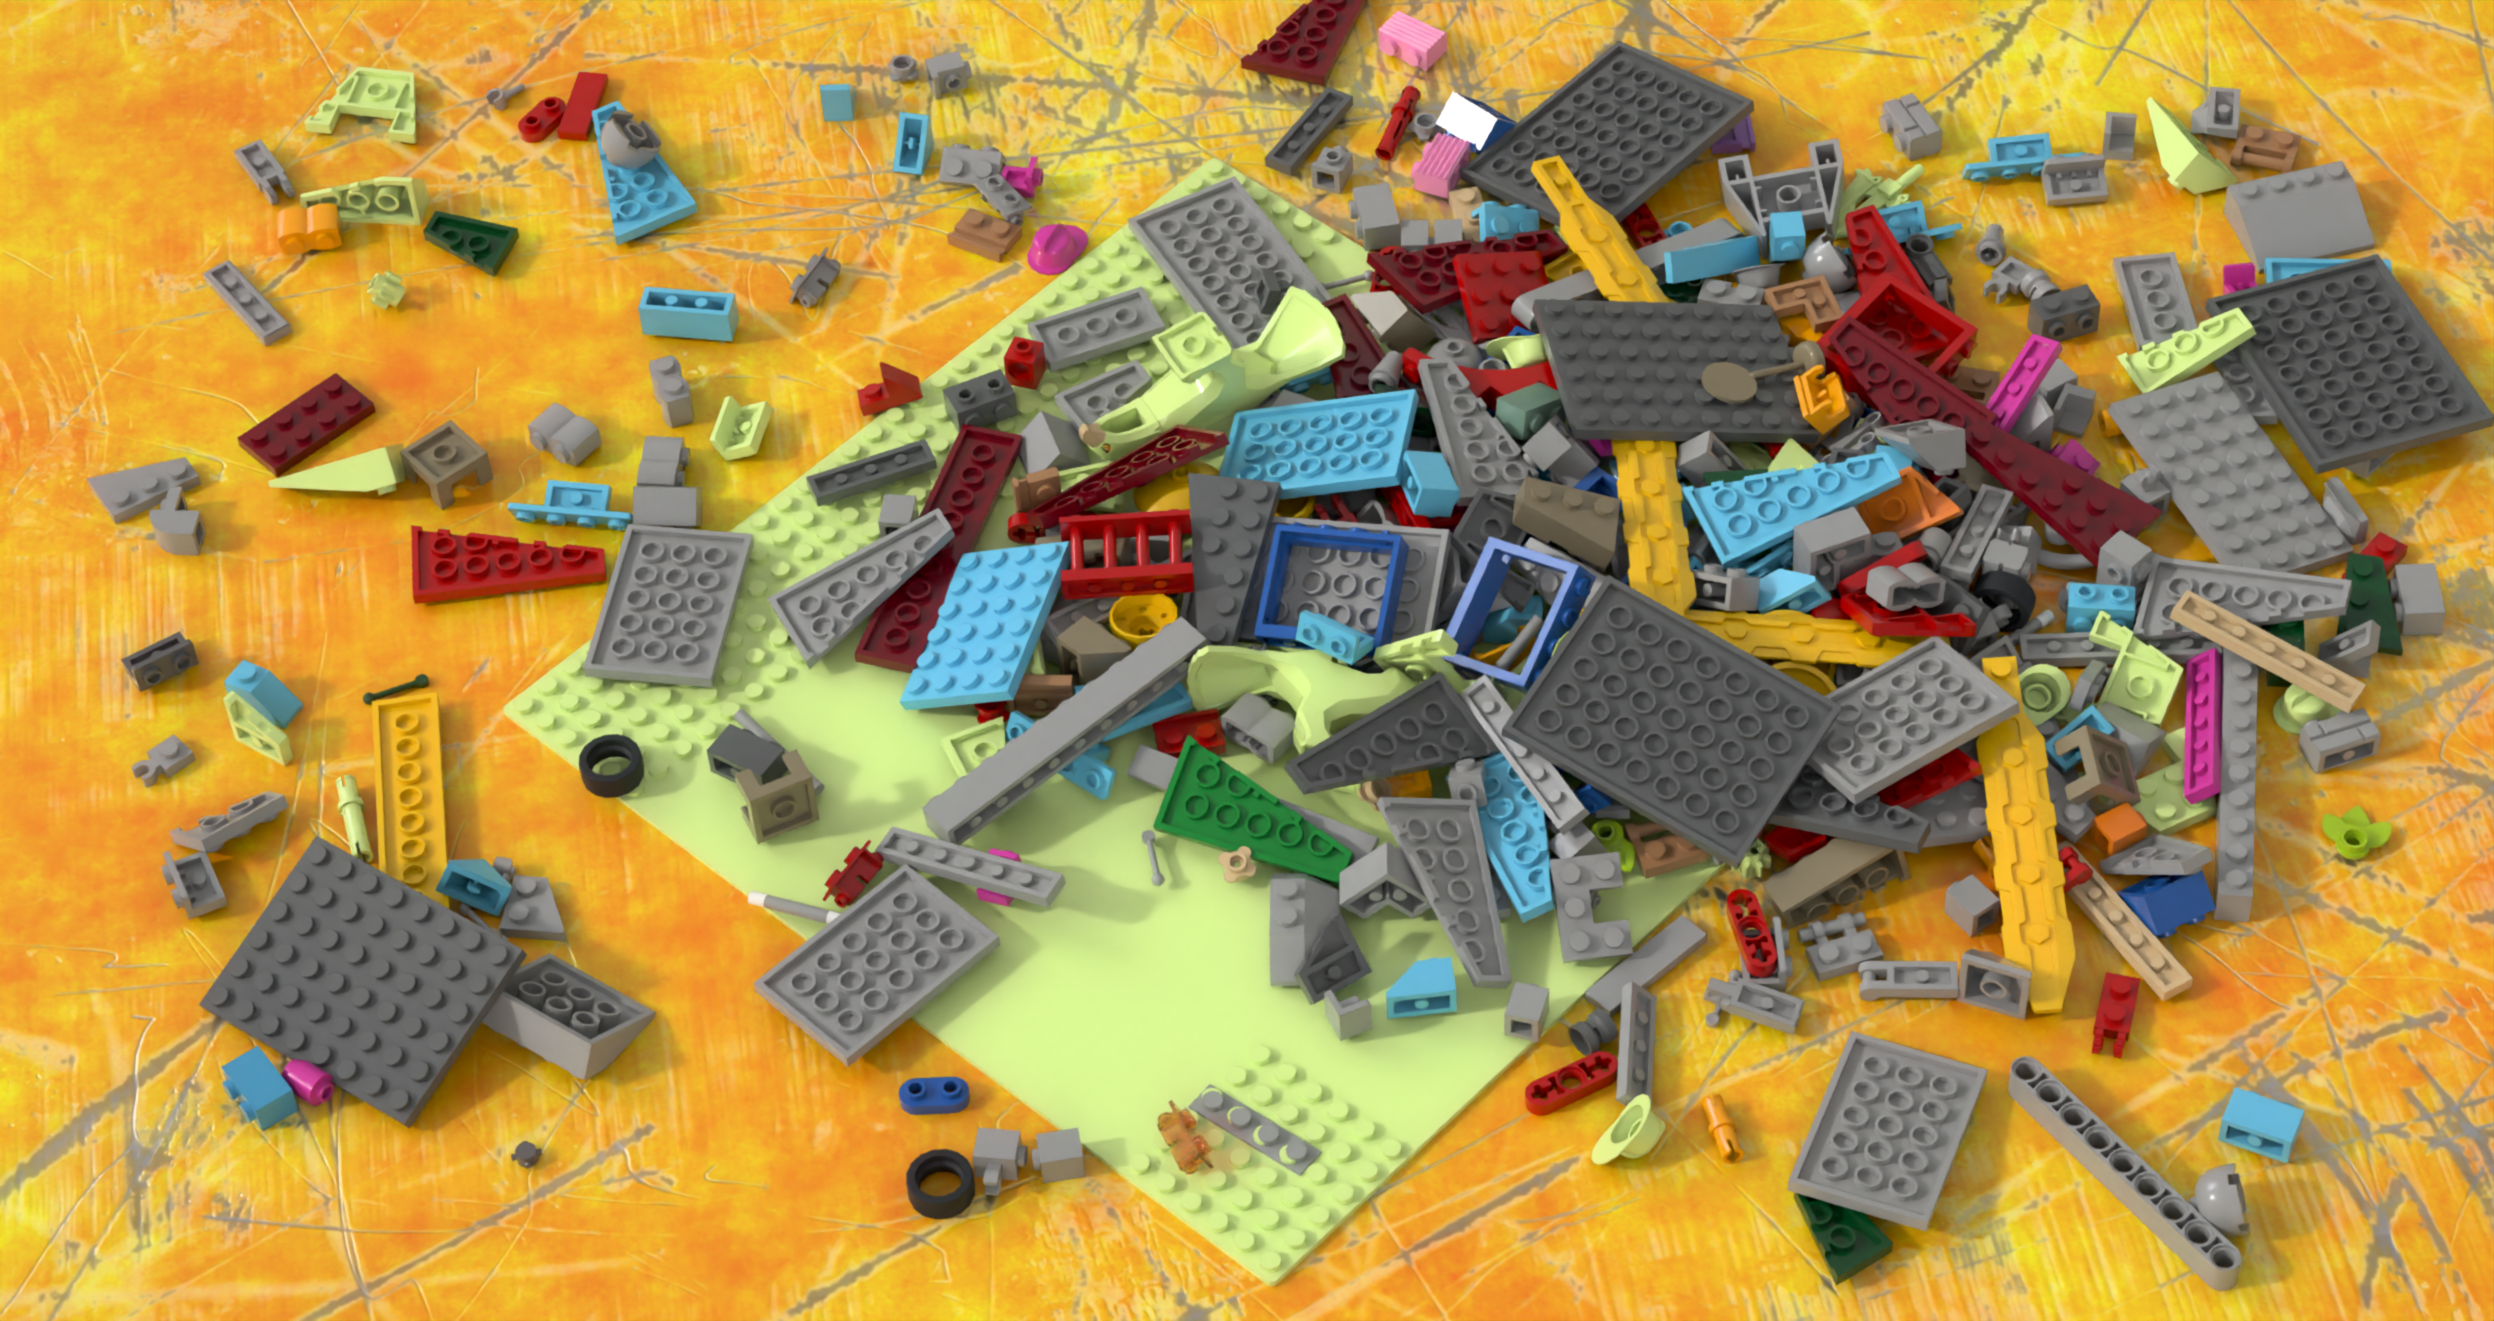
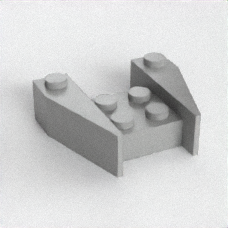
[1718,138,1845,259]

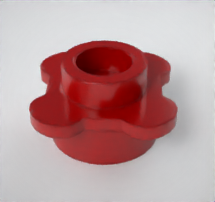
[974,701,1010,724]

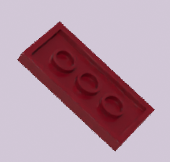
[237,373,376,477]

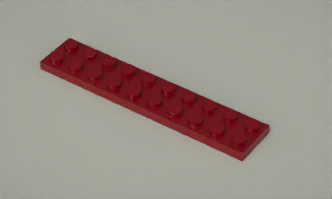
[854,424,1023,673]

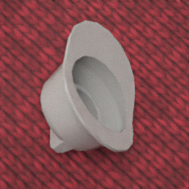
[1730,261,1786,289]

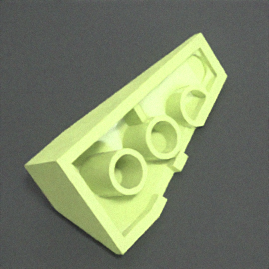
[2146,96,2238,194]
[300,176,429,225]
[268,443,405,495]

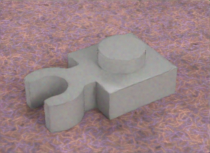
[1983,256,2035,304]
[131,734,195,788]

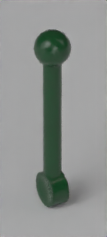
[363,674,429,705]

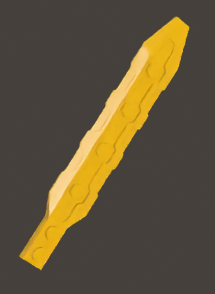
[1531,155,1669,303]
[1611,440,1697,617]
[1579,609,1951,668]
[1976,656,2076,1014]

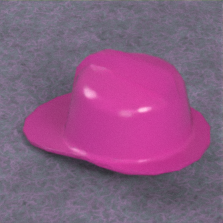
[1027,223,1088,275]

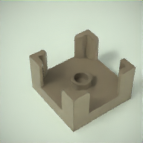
[400,420,493,510]
[2054,725,2141,815]
[734,749,819,844]

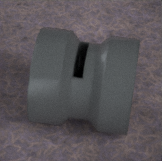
[1569,1009,1618,1056]

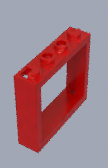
[1816,272,1978,411]

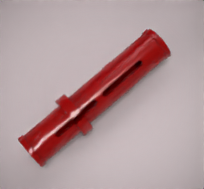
[1375,86,1421,161]

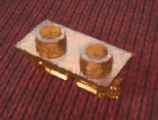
[1157,1100,1214,1175]

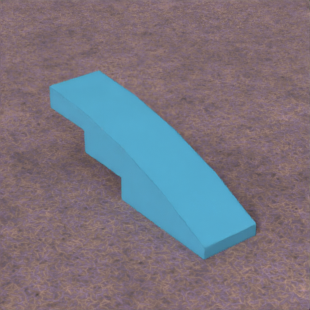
[1664,235,1760,283]

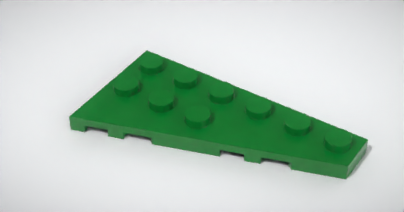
[1153,735,1355,886]

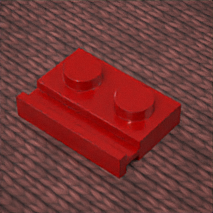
[1152,709,1226,759]

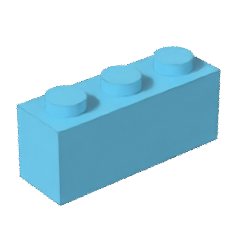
[638,287,739,341]

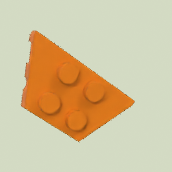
[1858,466,1964,543]

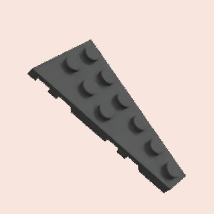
[1188,473,1282,646]
[1284,672,1500,795]
[1768,765,1931,854]

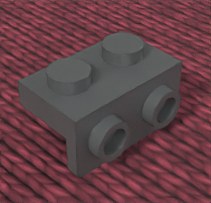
[121,631,199,692]

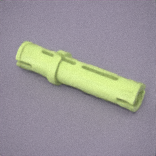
[335,775,374,863]

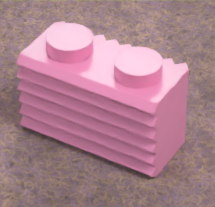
[1378,11,1447,71]
[1411,132,1471,199]

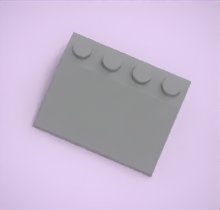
[2223,161,2375,274]
[482,953,656,1080]

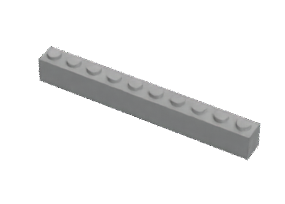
[922,616,1208,845]
[2213,647,2258,923]

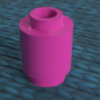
[281,1059,334,1106]

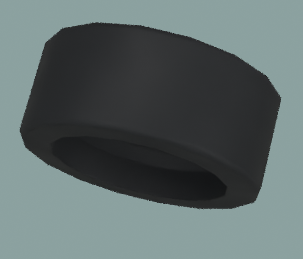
[1972,571,2036,632]
[579,734,644,798]
[906,1149,975,1219]

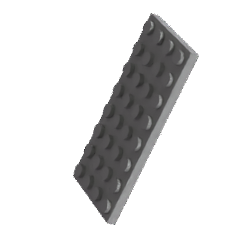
[1128,176,1333,349]
[2108,371,2354,574]
[1180,516,1452,644]

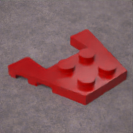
[1840,588,1977,637]

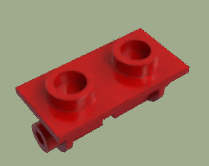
[823,840,884,908]

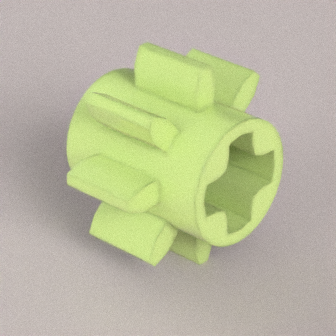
[367,270,405,310]
[1731,839,1772,879]

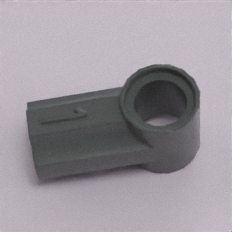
[1905,233,1953,292]

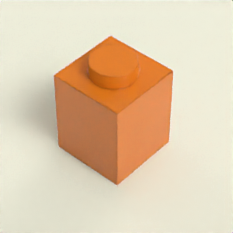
[2090,802,2147,858]

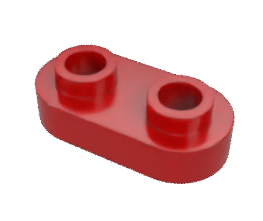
[518,97,566,143]

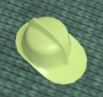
[1485,334,1549,369]
[2019,664,2071,727]
[2273,684,2342,735]
[1591,1094,1666,1165]

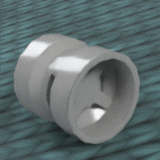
[2020,269,2061,300]

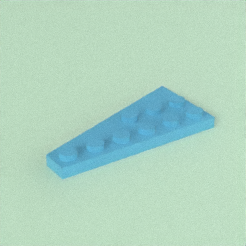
[592,100,698,246]
[1682,451,1902,570]
[1445,752,1555,923]

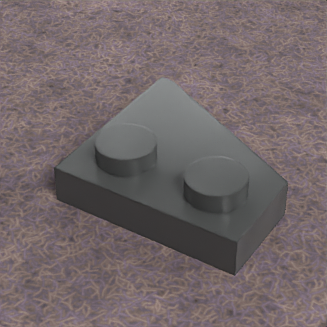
[1294,913,1372,1005]

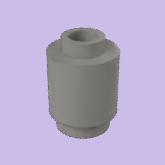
[1918,527,1952,571]

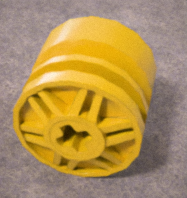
[1109,594,1178,652]

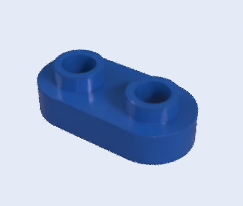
[899,1077,970,1115]

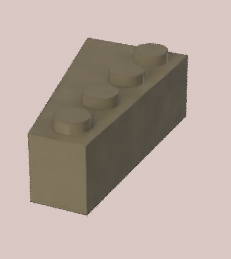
[1762,837,1911,930]

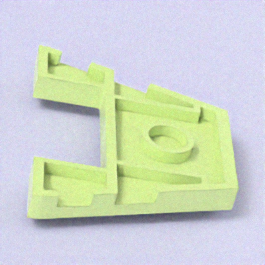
[304,66,417,144]
[2054,610,2184,728]
[1373,629,1508,700]
[2078,727,2217,836]

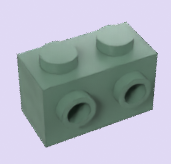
[1495,382,1566,441]

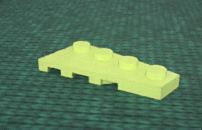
[2116,307,2257,394]

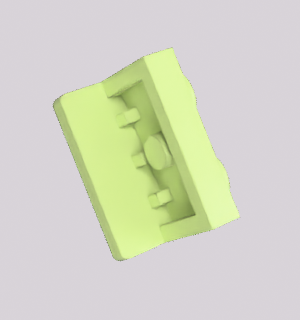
[710,396,773,461]

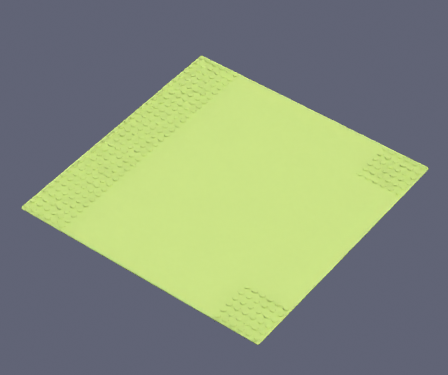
[504,158,1840,1286]

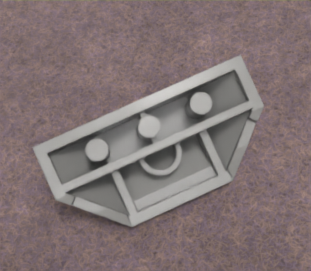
[1269,873,1340,986]

